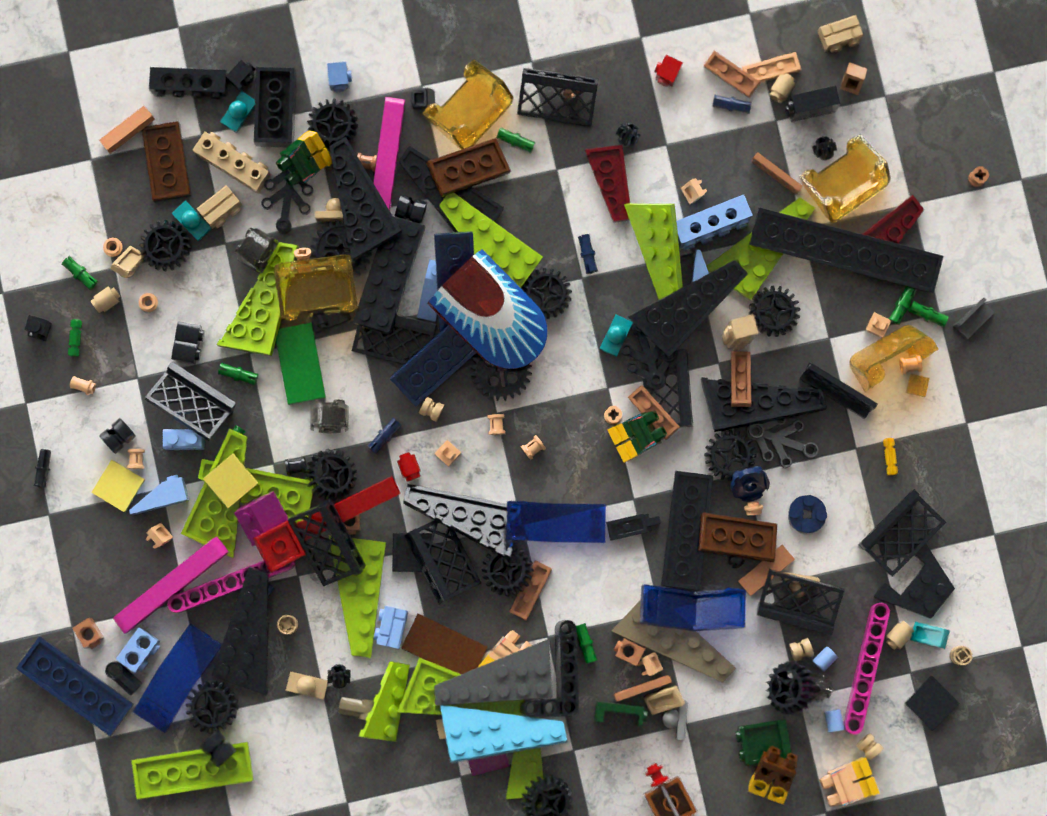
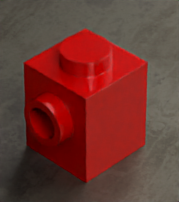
[654,55,683,87]

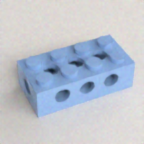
[677,194,753,251]

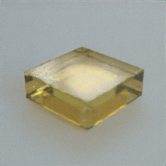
[906,374,930,397]

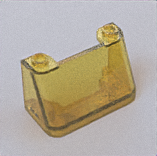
[422,59,514,150]
[799,134,891,223]
[274,255,358,320]
[849,325,939,392]

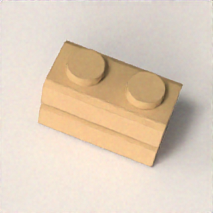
[818,15,863,53]
[197,185,242,229]

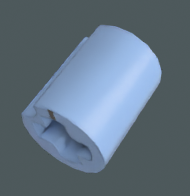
[812,646,838,672]
[824,709,845,732]

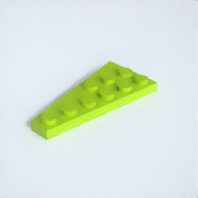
[624,203,683,300]
[216,242,299,356]
[198,459,314,523]
[328,535,386,658]

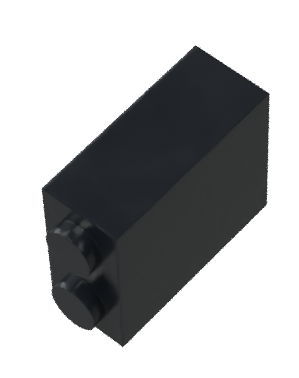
[785,86,841,122]

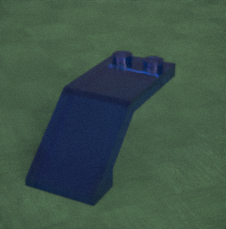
[506,501,606,543]
[640,584,746,631]
[133,624,222,733]

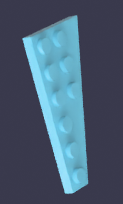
[440,705,567,763]

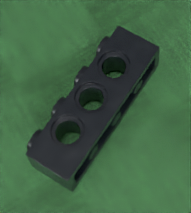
[149,67,228,99]

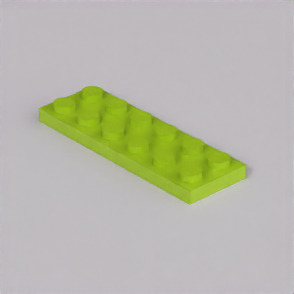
[131,742,254,799]

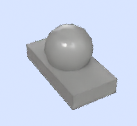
[662,700,688,740]

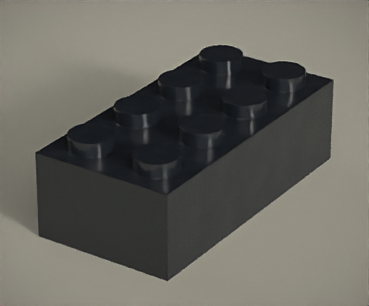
[254,67,296,147]

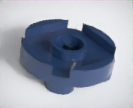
[730,466,770,502]
[788,495,827,533]

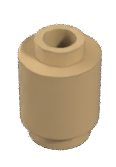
[769,74,796,103]
[91,286,121,313]
[886,621,914,650]

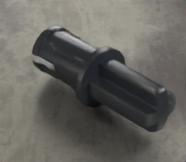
[34,449,51,488]

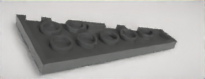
[434,639,553,705]

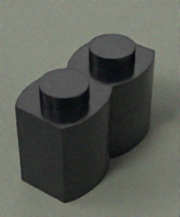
[171,322,205,364]

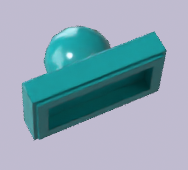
[220,91,255,133]
[172,200,212,241]
[599,314,632,357]
[910,622,950,649]

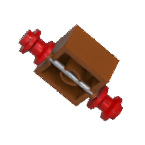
[643,763,697,816]

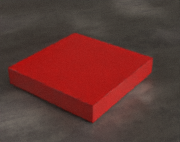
[253,520,305,573]

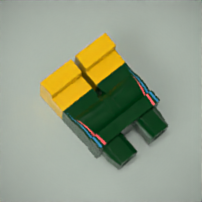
[276,131,333,186]
[607,411,668,463]

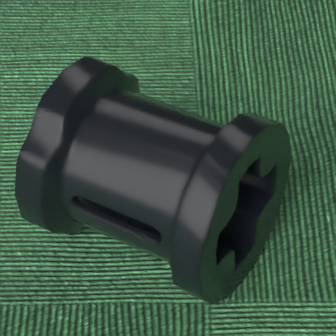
[285,456,307,476]

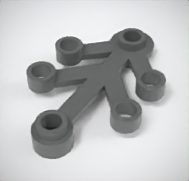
[746,418,819,468]

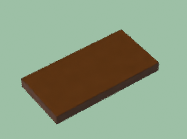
[142,121,191,202]
[426,138,511,197]
[698,513,777,562]
[401,614,487,674]

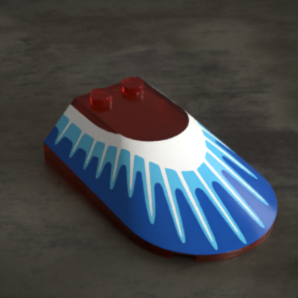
[427,249,548,369]

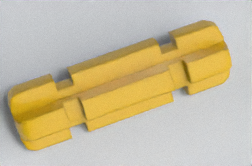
[883,438,898,476]

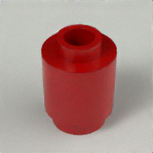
[397,452,421,482]

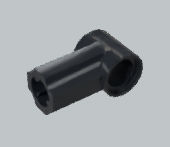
[105,661,143,696]

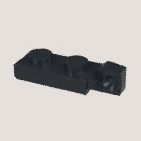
[606,513,661,541]

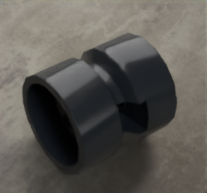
[394,195,427,224]
[99,418,136,454]
[199,730,237,768]

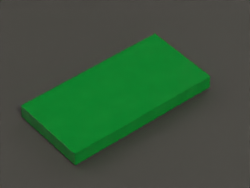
[276,323,326,405]

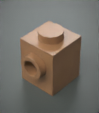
[840,63,867,95]

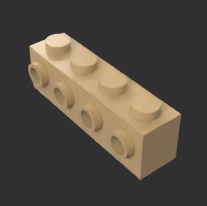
[192,132,270,194]
[721,315,758,351]

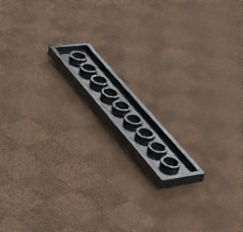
[749,208,944,293]

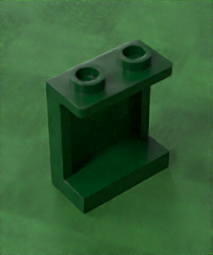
[594,701,647,727]
[735,719,791,766]

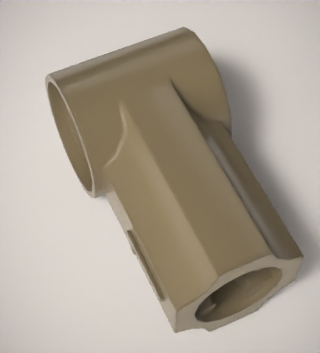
[338,697,374,720]

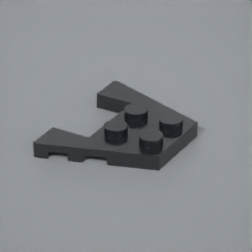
[874,538,955,619]

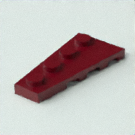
[585,145,630,223]
[862,195,924,244]

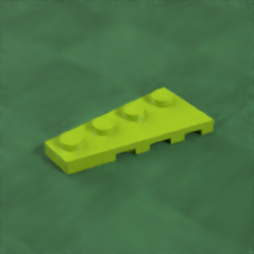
[359,661,410,742]
[506,717,544,799]

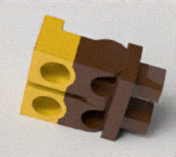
[748,746,797,805]

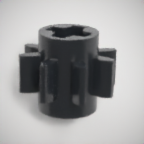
[616,122,641,146]
[812,136,837,160]
[327,664,351,689]

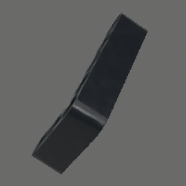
[519,620,579,717]

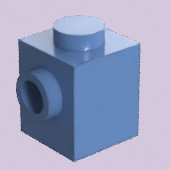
[327,62,352,92]

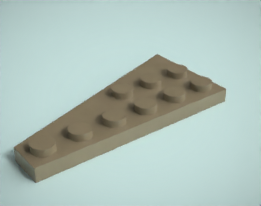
[612,589,736,682]

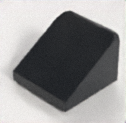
[412,87,435,109]

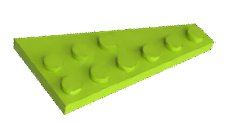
[439,193,543,295]
[706,197,815,301]
[181,429,248,558]
[398,658,524,716]

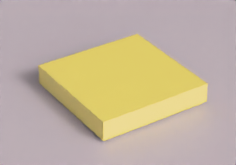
[203,453,258,508]
[91,460,145,512]

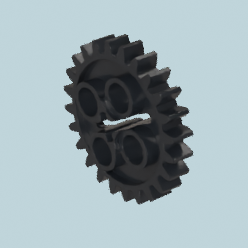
[310,220,372,282]
[470,352,532,401]

